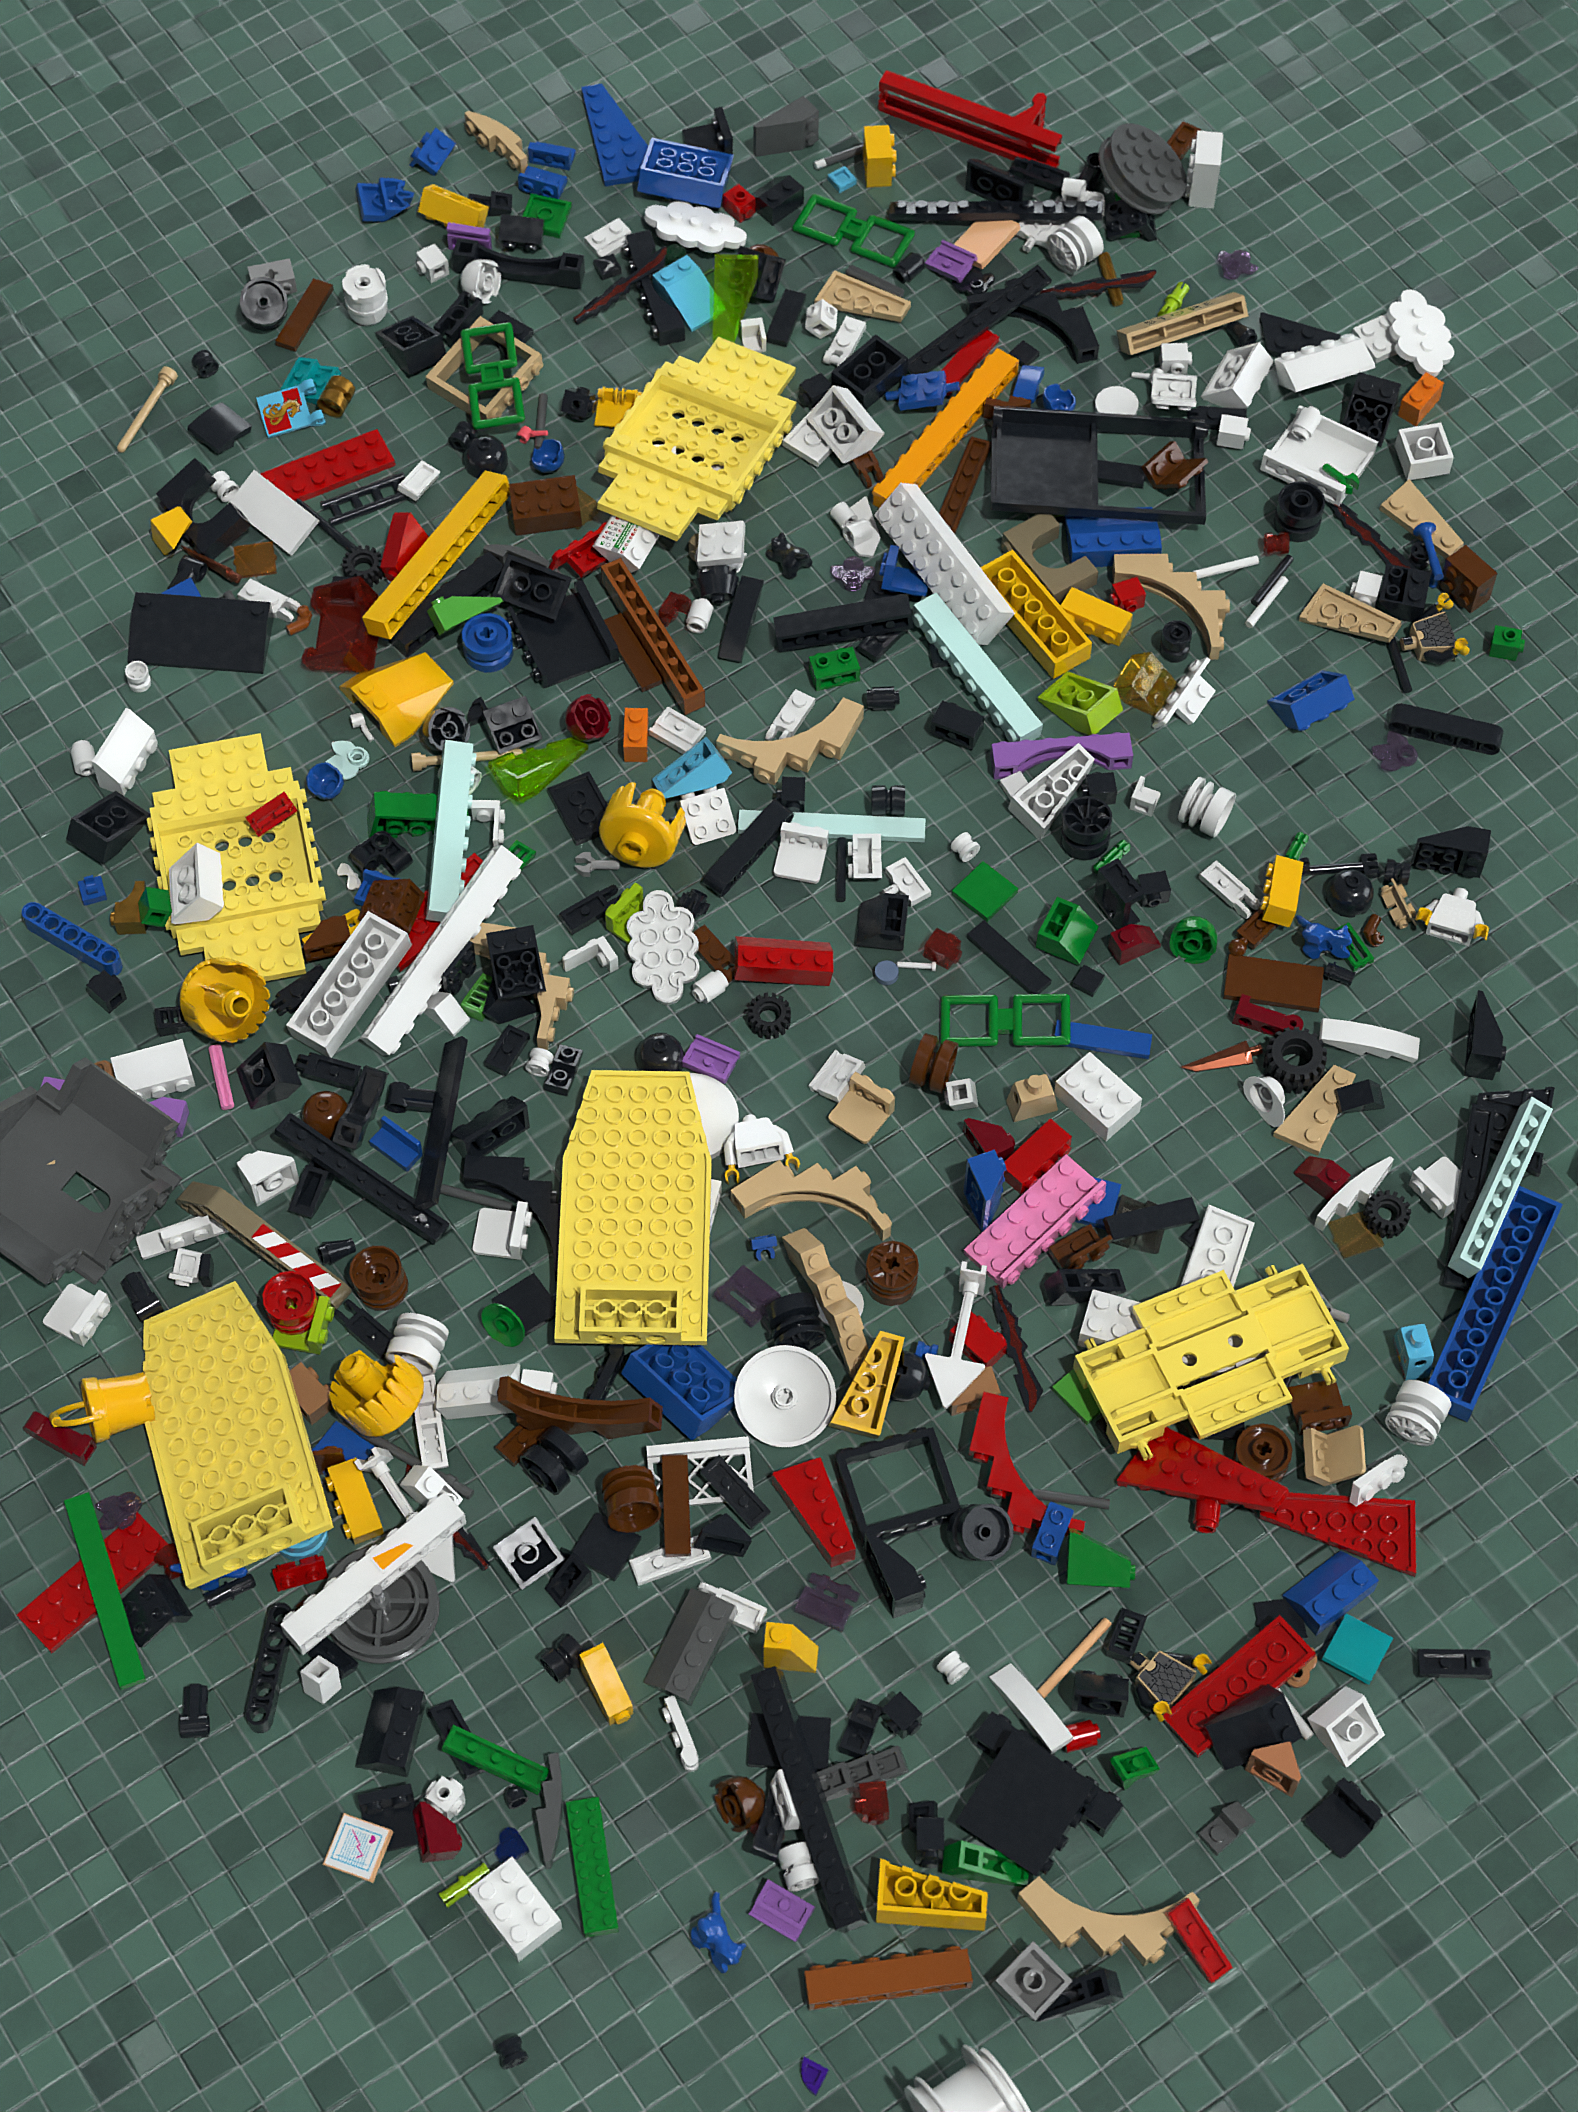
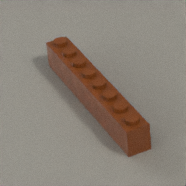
[601,558,705,715]

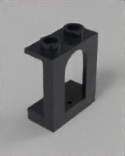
[1094,858,1145,929]

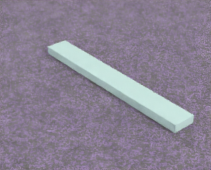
[738,810,926,843]

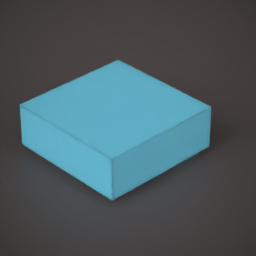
[827,166,857,193]

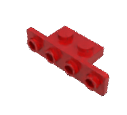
[549,522,609,578]

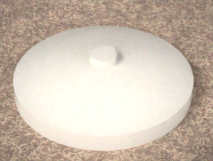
[690,1073,739,1159]
[734,1345,836,1448]

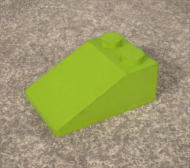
[1037,671,1123,735]

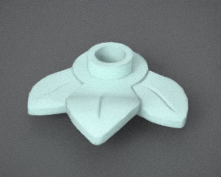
[326,741,370,780]

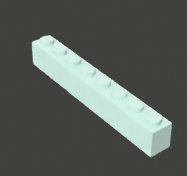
[912,593,1043,742]
[426,740,477,922]
[1448,1097,1553,1278]

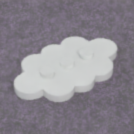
[644,202,747,253]
[1387,290,1454,377]
[627,890,700,1005]

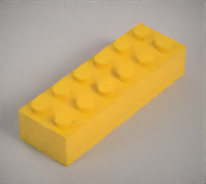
[980,549,1092,679]

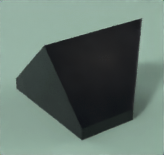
[482,976,539,1024]
[545,1547,593,1608]

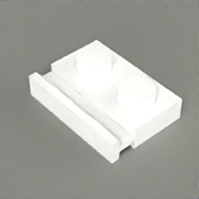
[584,218,632,258]
[649,707,706,754]
[809,1050,865,1103]

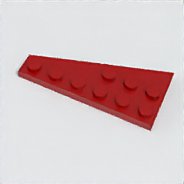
[1116,1427,1289,1513]
[1259,1492,1416,1577]

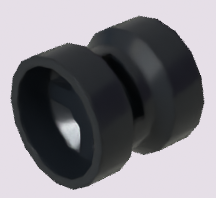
[448,421,478,453]
[1383,859,1411,885]

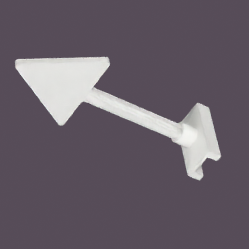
[925,1261,987,1409]
[354,1447,455,1582]

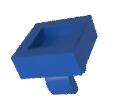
[78,875,107,906]
[749,1234,777,1261]

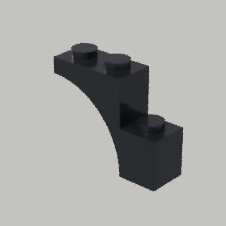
[332,1065,389,1150]

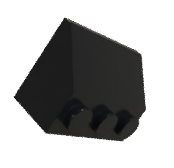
[965,159,1034,201]
[451,1096,530,1160]
[355,1687,427,1777]

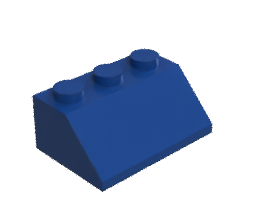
[1267,670,1355,731]
[963,1150,1006,1232]
[1282,1550,1379,1636]

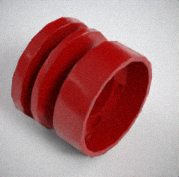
[262,1271,318,1335]

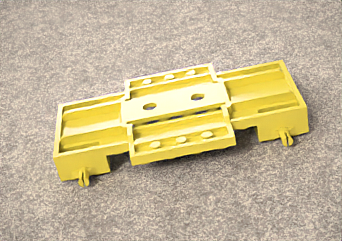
[1073,1264,1349,1461]

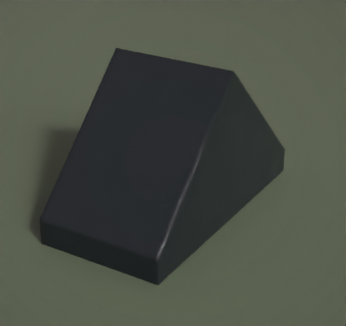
[1335,1079,1385,1113]
[694,1513,752,1557]

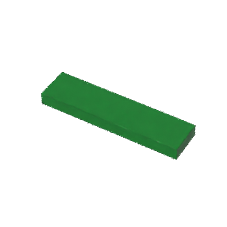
[441,1725,550,1795]

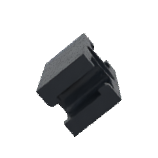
[433,291,483,348]

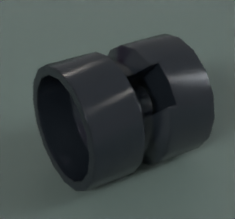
[1160,620,1192,663]
[871,785,905,816]
[538,1633,585,1683]

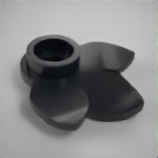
[952,268,995,296]

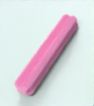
[208,1044,234,1110]

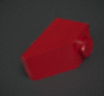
[1108,924,1161,966]
[963,1118,1015,1161]
[1294,1156,1351,1202]
[412,1801,462,1863]

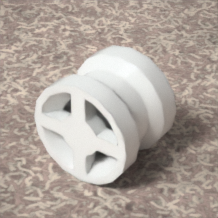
[951,832,980,862]
[525,1048,554,1077]
[936,1651,970,1685]

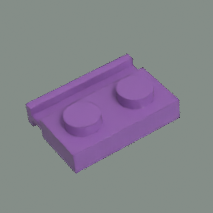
[446,222,492,250]
[925,240,978,283]
[682,1034,740,1084]
[749,1879,816,1942]

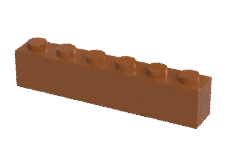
[804,1946,973,2011]

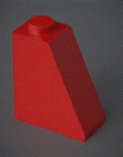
[380,512,429,582]

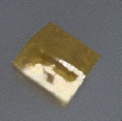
[1113,652,1177,716]

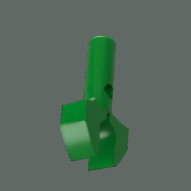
[1322,463,1359,494]

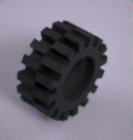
[342,545,384,589]
[748,993,791,1040]
[1363,1190,1411,1238]

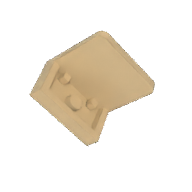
[828,1071,895,1144]
[1303,1425,1366,1486]

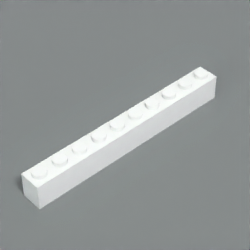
[360,845,523,1056]

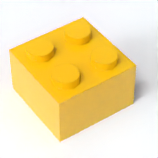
[863,125,896,188]

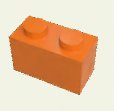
[1398,372,1444,426]
[623,708,649,762]

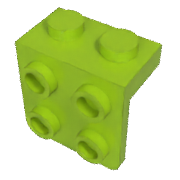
[605,882,644,944]
[273,1295,335,1355]

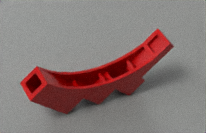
[968,1392,1086,1537]

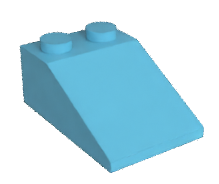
[652,255,726,332]
[652,736,732,799]

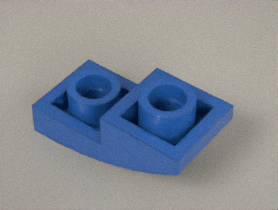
[1013,365,1044,403]

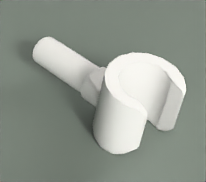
[1132,368,1163,384]
[350,713,374,742]

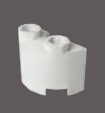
[848,833,882,879]

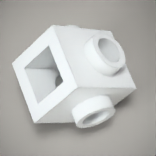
[805,299,837,339]
[426,1776,466,1820]

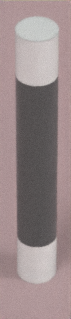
[813,144,863,170]

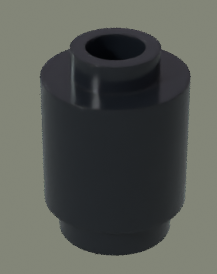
[893,252,925,284]
[867,686,900,710]

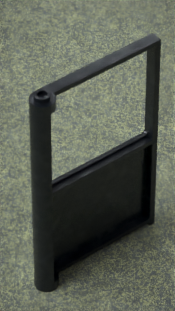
[991,405,1208,525]

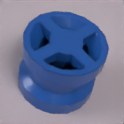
[915,1341,939,1367]

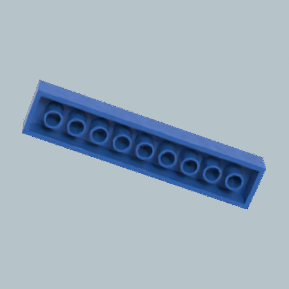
[1428,1186,1563,1422]

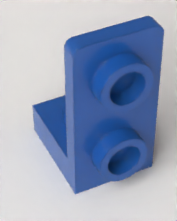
[1031,1502,1074,1565]

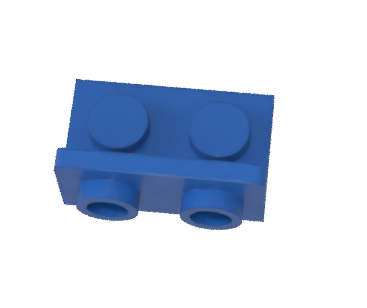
[518,166,567,199]

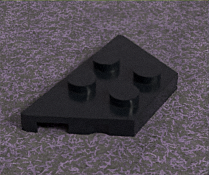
[1259,312,1341,358]

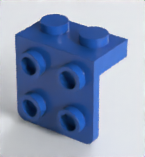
[879,545,928,597]

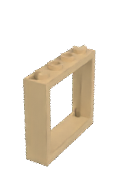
[425,316,544,420]

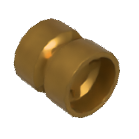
[317,375,355,418]

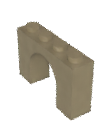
[1001,514,1098,604]

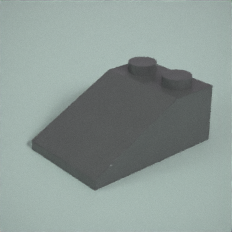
[753,96,819,157]

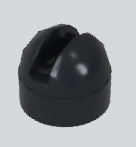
[505,1785,528,1809]

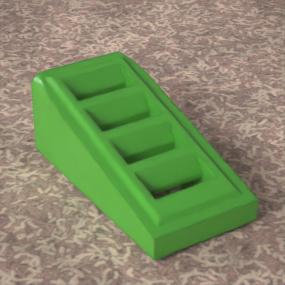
[460,973,492,1022]

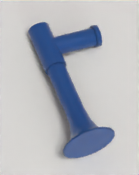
[1413,522,1444,588]

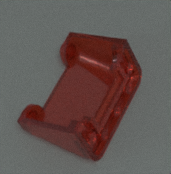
[302,576,379,673]

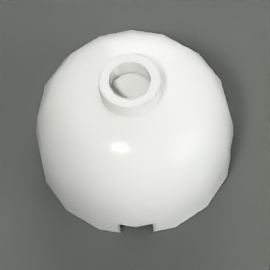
[460,259,501,304]

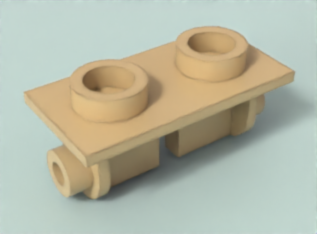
[1380,878,1417,929]

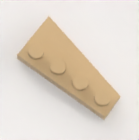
[815,270,911,322]
[1380,479,1464,559]
[1299,583,1401,643]
[1273,1065,1356,1156]

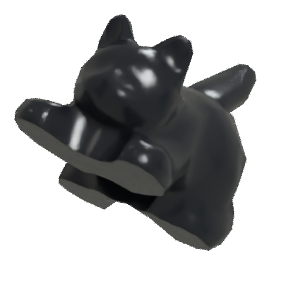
[765,532,813,579]

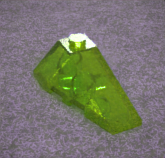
[713,254,758,343]
[488,737,588,803]

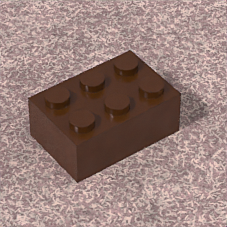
[509,475,583,536]

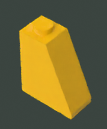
[764,1622,819,1673]
[579,1643,633,1725]

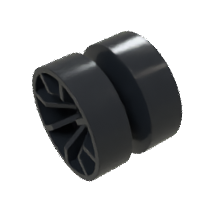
[1274,482,1325,542]
[1061,796,1112,860]
[520,1425,589,1495]

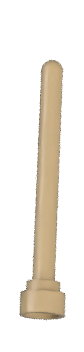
[117,366,178,453]
[411,749,523,772]

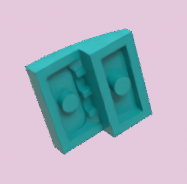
[280,357,341,405]
[1322,1613,1393,1685]

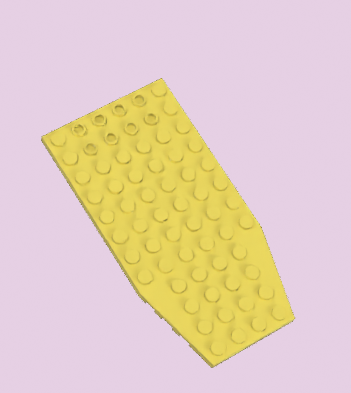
[554,1070,712,1345]
[143,1281,334,1590]

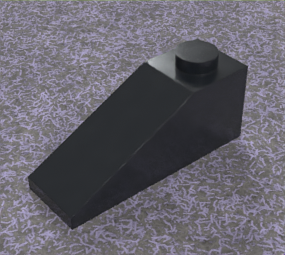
[1044,1269,1126,1305]
[1037,1968,1124,2022]

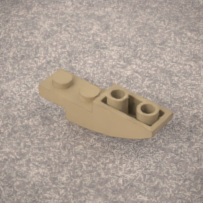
[464,111,528,173]

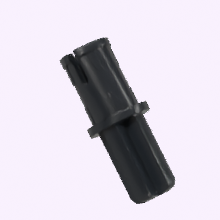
[203,1574,256,1609]

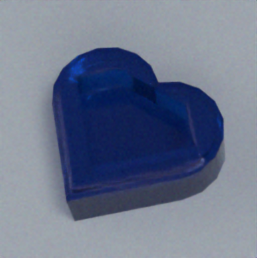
[496,1828,530,1864]

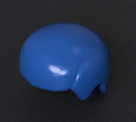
[1042,384,1076,411]
[531,439,565,473]
[306,762,344,800]

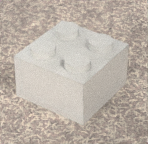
[1395,423,1454,481]

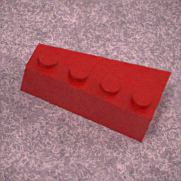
[772,1457,856,1567]

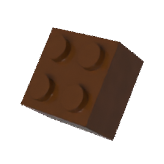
[1439,545,1497,614]

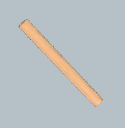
[1037,1618,1112,1699]

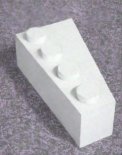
[1008,743,1094,841]

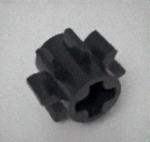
[679,889,710,918]

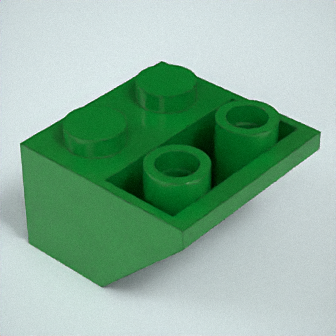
[1036,897,1099,965]

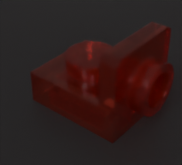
[659,591,691,627]

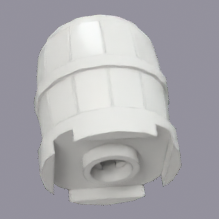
[342,264,388,326]

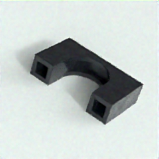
[156,458,252,560]

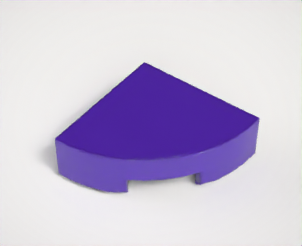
[801,2057,829,2096]

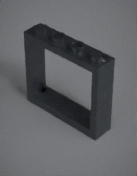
[835,1427,960,1547]

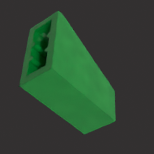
[1066,1528,1136,1588]

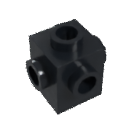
[561,386,597,420]

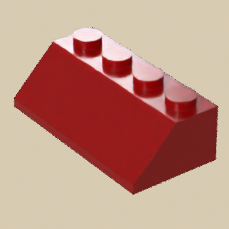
[735,936,833,986]

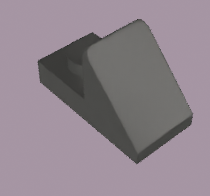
[1198,1801,1256,1856]

